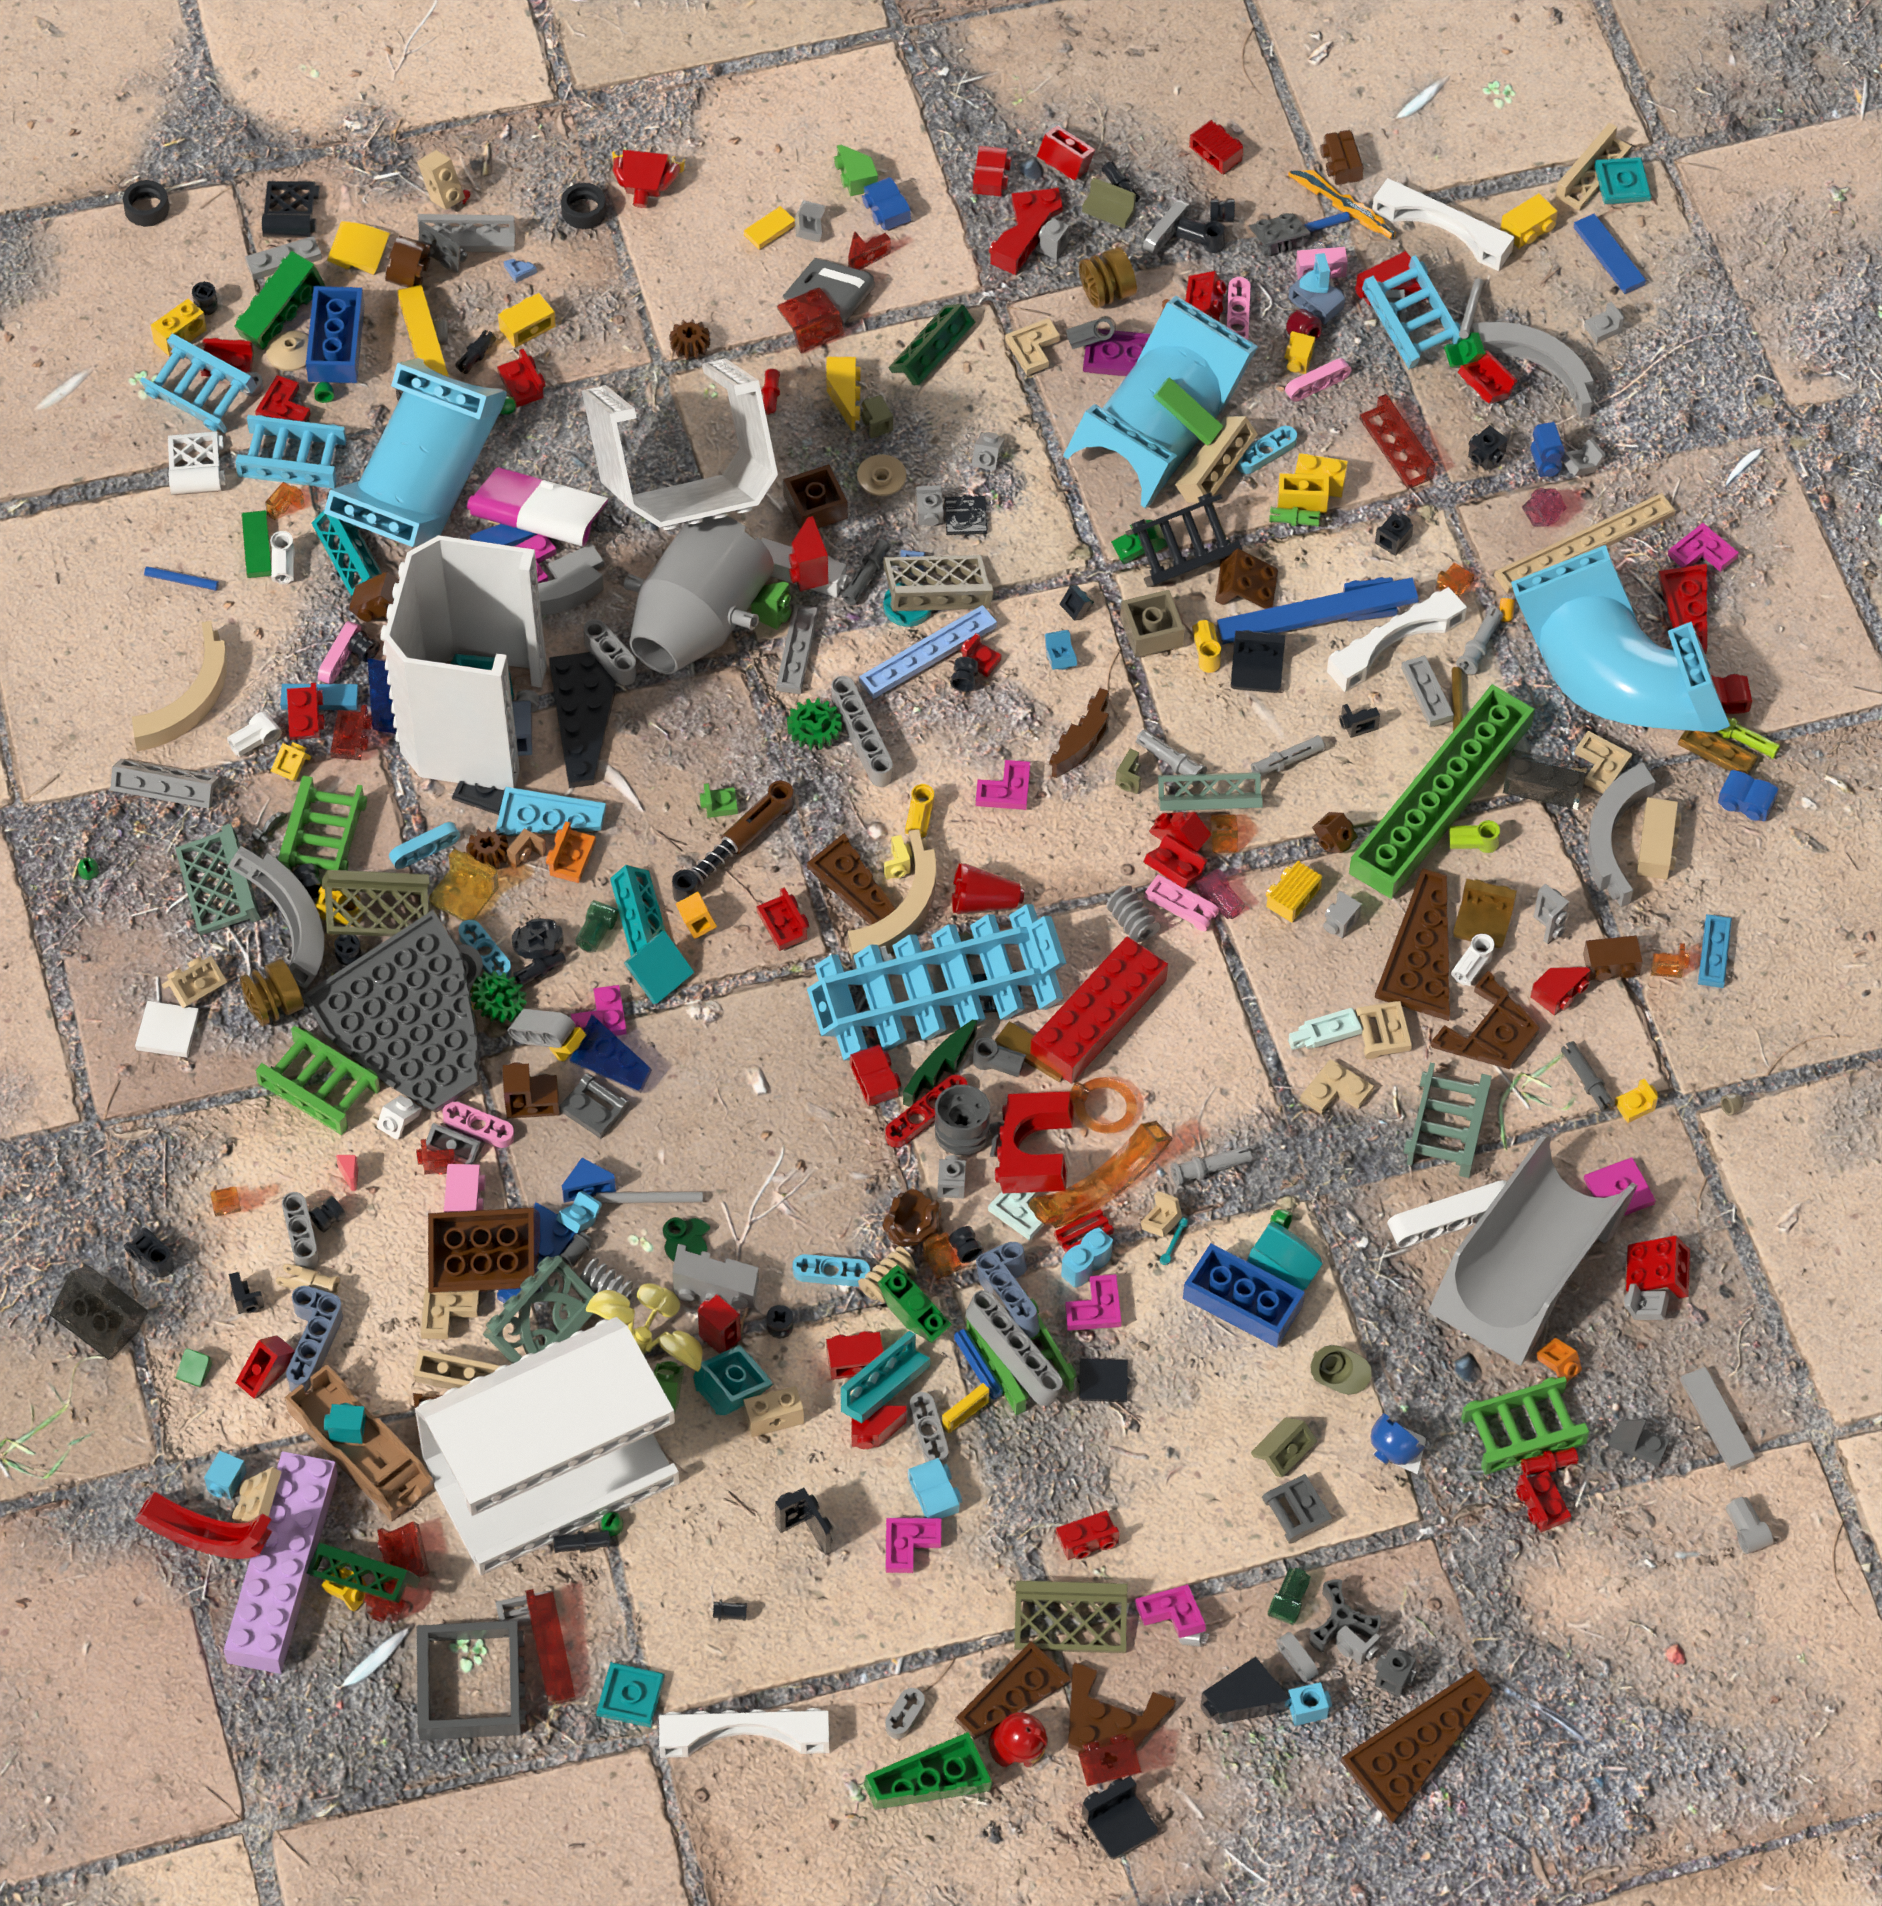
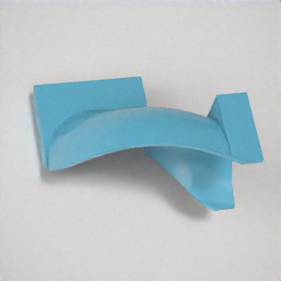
[1511,545,1730,732]

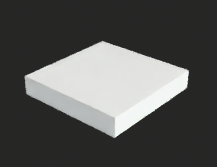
[135,1001,199,1058]

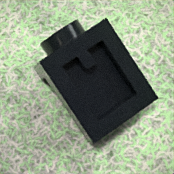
[1339,704,1380,738]
[229,1272,264,1314]

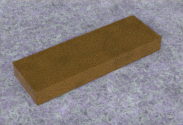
[1678,730,1758,774]
[995,1021,1063,1082]

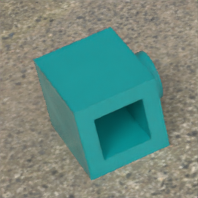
[324,1403,366,1444]

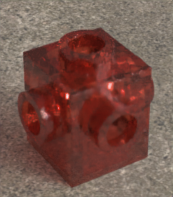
[363,1575,406,1623]

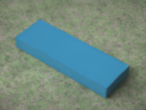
[280,684,358,710]
[1698,914,1732,988]

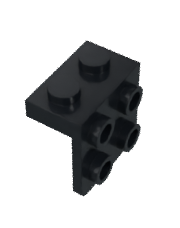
[1230,630,1286,693]
[775,1487,833,1555]
[1082,1775,1158,1859]

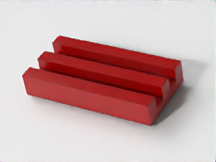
[1054,1208,1114,1253]

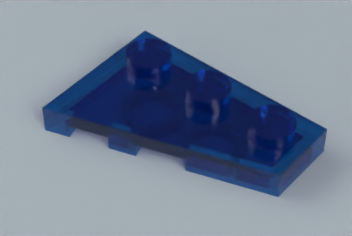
[368,658,397,734]
[569,1014,652,1093]

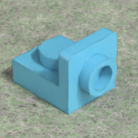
[556,1191,602,1234]

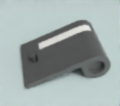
[783,258,876,327]

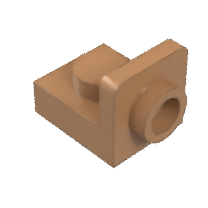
[507,828,546,868]

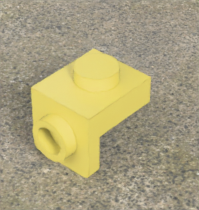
[884,835,912,879]

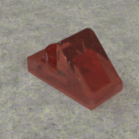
[848,231,891,270]

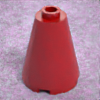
[952,863,1024,914]

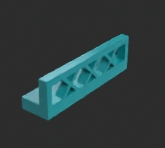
[311,509,382,596]
[610,865,666,956]
[841,1331,930,1423]

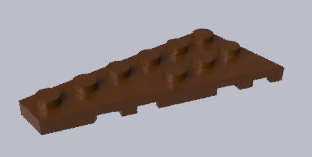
[1375,868,1450,1021]
[1341,1668,1493,1827]

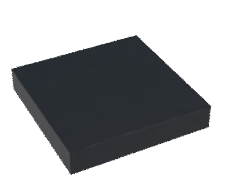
[452,772,519,815]

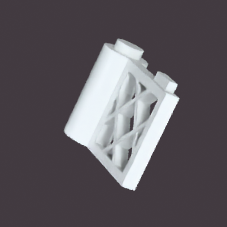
[168,431,225,495]

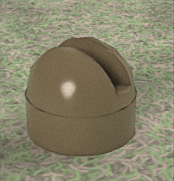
[1721,1093,1744,1116]

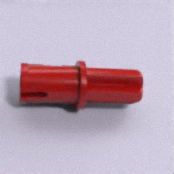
[761,368,780,415]

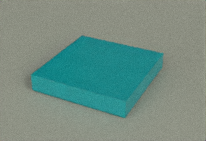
[1594,157,1651,204]
[624,931,694,1004]
[596,1662,665,1728]

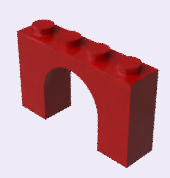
[995,1091,1075,1194]

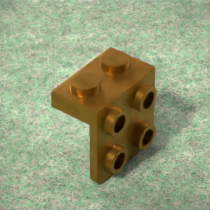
[1453,878,1517,948]

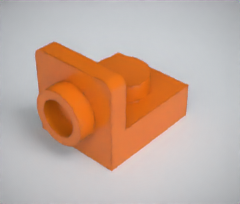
[1536,1337,1582,1382]

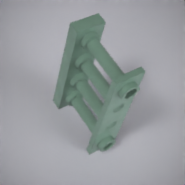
[1404,1062,1492,1178]

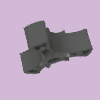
[1309,1579,1381,1653]

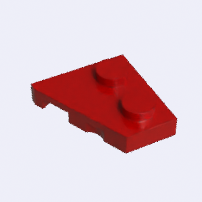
[1011,188,1062,225]

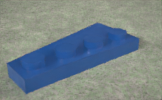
[497,1202,580,1312]

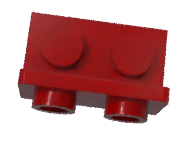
[1185,271,1226,322]
[200,338,254,377]
[497,349,546,408]
[287,683,325,740]
[1143,834,1208,889]
[1516,1471,1572,1532]
[1055,1510,1120,1560]

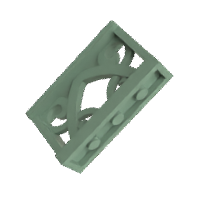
[483,1255,597,1364]

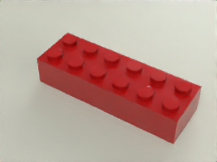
[1030,936,1168,1084]

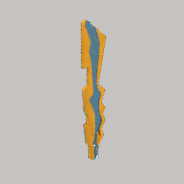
[1288,170,1396,240]

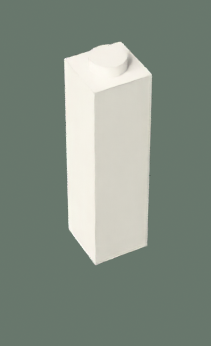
[761,538,849,598]

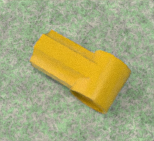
[1192,620,1221,673]
[905,784,934,838]

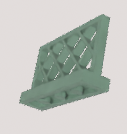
[175,823,261,936]

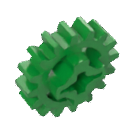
[787,698,842,750]

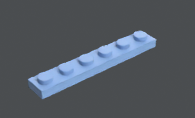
[859,605,997,699]

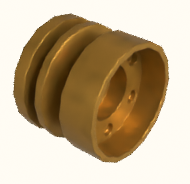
[1078,247,1137,308]
[240,959,304,1027]

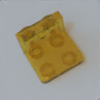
[429,848,499,921]

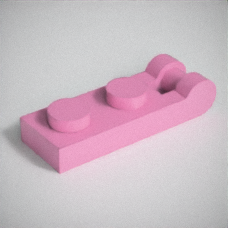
[1144,874,1220,931]

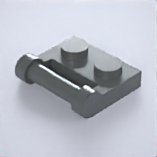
[559,1073,630,1139]
[1262,1474,1332,1544]

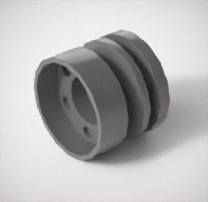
[935,1085,990,1155]

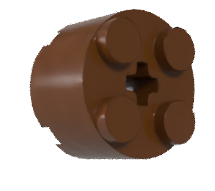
[385,235,431,288]

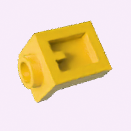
[271,742,311,782]
[548,1027,586,1062]
[1615,1078,1658,1123]
[321,1567,370,1612]

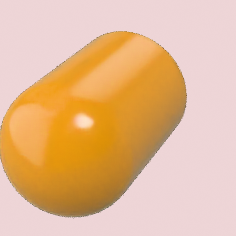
[1499,595,1515,622]

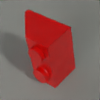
[788,516,829,592]

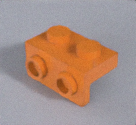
[546,821,596,883]

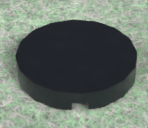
[512,918,564,959]

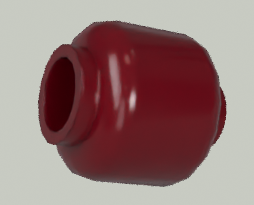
[1286,309,1322,341]

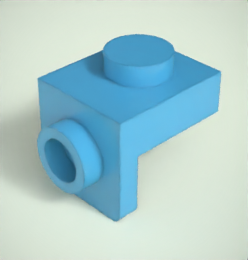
[1045,630,1077,670]

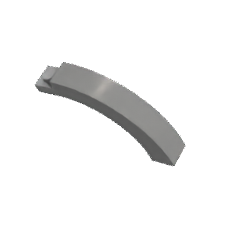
[1470,322,1594,418]
[538,561,604,615]
[1587,763,1655,907]
[227,846,324,990]

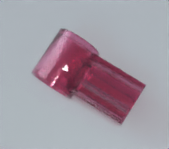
[1195,868,1245,919]

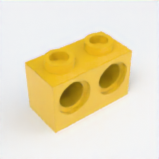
[151,299,207,357]

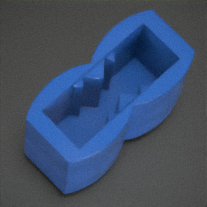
[862,177,911,231]
[1530,422,1565,477]
[1718,770,1779,821]

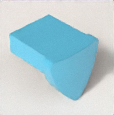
[1299,253,1330,293]

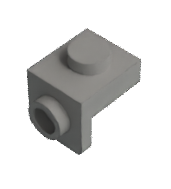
[795,200,825,242]
[972,432,1005,471]
[1561,439,1605,476]
[1624,1284,1669,1320]
[1336,1625,1381,1665]

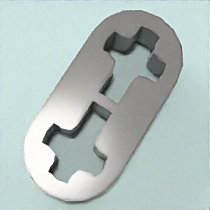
[1276,1632,1318,1682]
[885,1688,925,1739]

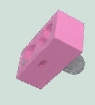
[1296,241,1348,280]

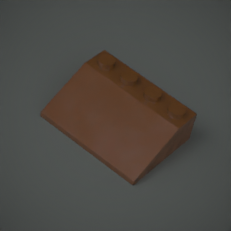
[428,1208,540,1293]

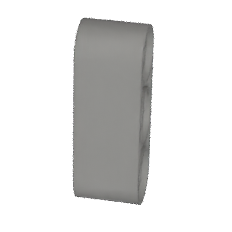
[583,619,636,685]
[508,1009,576,1048]
[282,1192,319,1270]

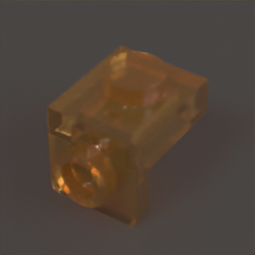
[210,1186,241,1217]

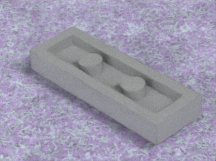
[245,236,322,280]
[1401,655,1454,727]

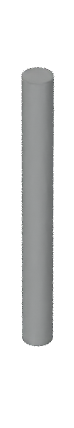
[1459,278,1483,339]
[596,1192,703,1203]

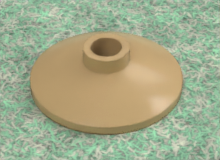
[266,331,309,371]
[857,454,906,496]

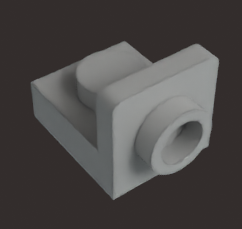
[1584,302,1624,343]

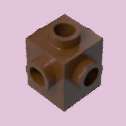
[1312,812,1358,853]

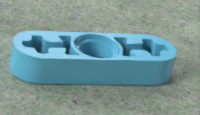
[1236,426,1297,474]
[389,822,461,869]
[458,920,511,979]
[792,1254,870,1287]

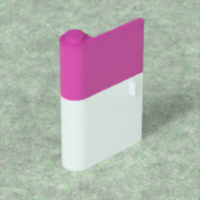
[467,467,608,547]

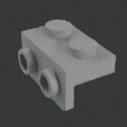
[1534,884,1569,944]

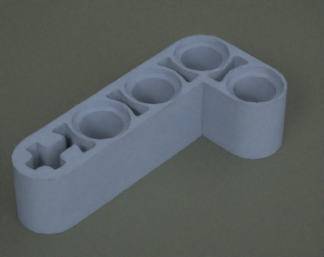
[976,1242,1040,1338]
[286,1286,343,1392]

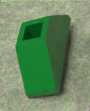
[877,1264,952,1343]

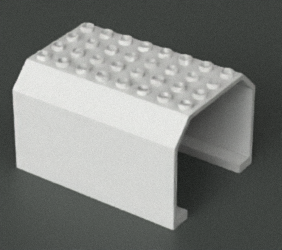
[582,358,778,530]
[381,535,547,790]
[415,1317,679,1576]

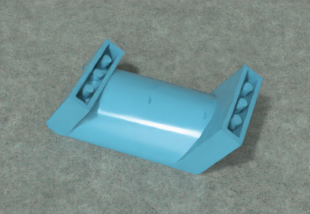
[1063,296,1258,508]
[324,358,507,547]

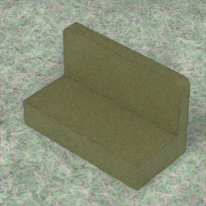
[1082,178,1136,229]
[1251,1417,1317,1477]

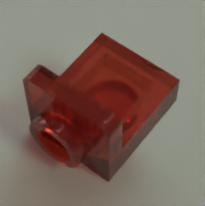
[416,1139,456,1175]

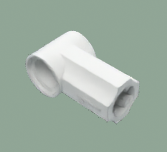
[270,531,295,585]
[227,711,282,757]
[1451,934,1494,986]

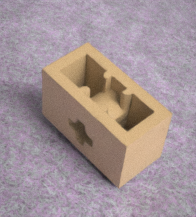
[417,150,465,210]
[743,1386,804,1437]

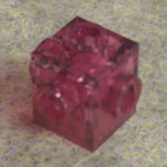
[1522,488,1567,527]

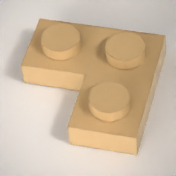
[1005,318,1060,375]
[1575,731,1632,793]
[1300,1059,1374,1114]
[421,1288,479,1339]

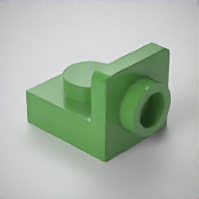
[699,783,738,818]

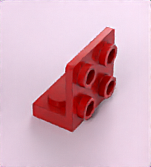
[1626,1235,1690,1299]

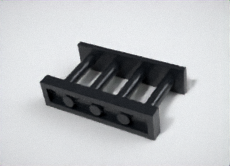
[1125,492,1242,587]

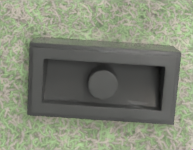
[423,1123,485,1165]

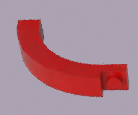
[134,1492,272,1559]

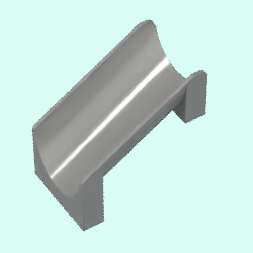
[1428,1133,1638,1366]

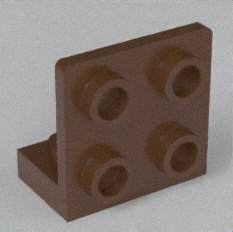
[1215,548,1278,609]

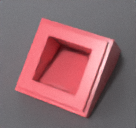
[336,1155,359,1191]

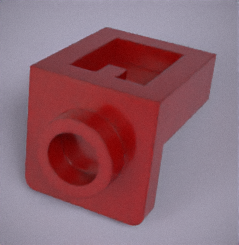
[961,633,1001,677]

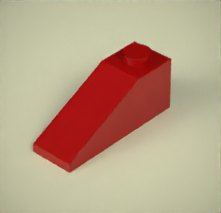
[989,209,1051,275]

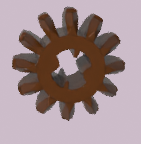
[669,319,711,360]
[466,827,510,871]

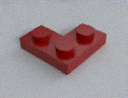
[255,375,311,422]

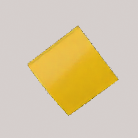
[326,221,390,275]

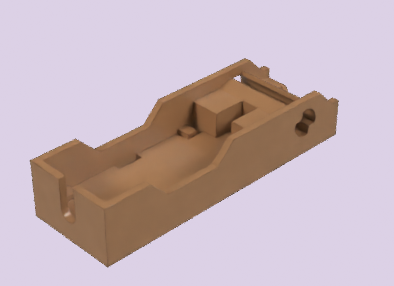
[285,1365,434,1521]

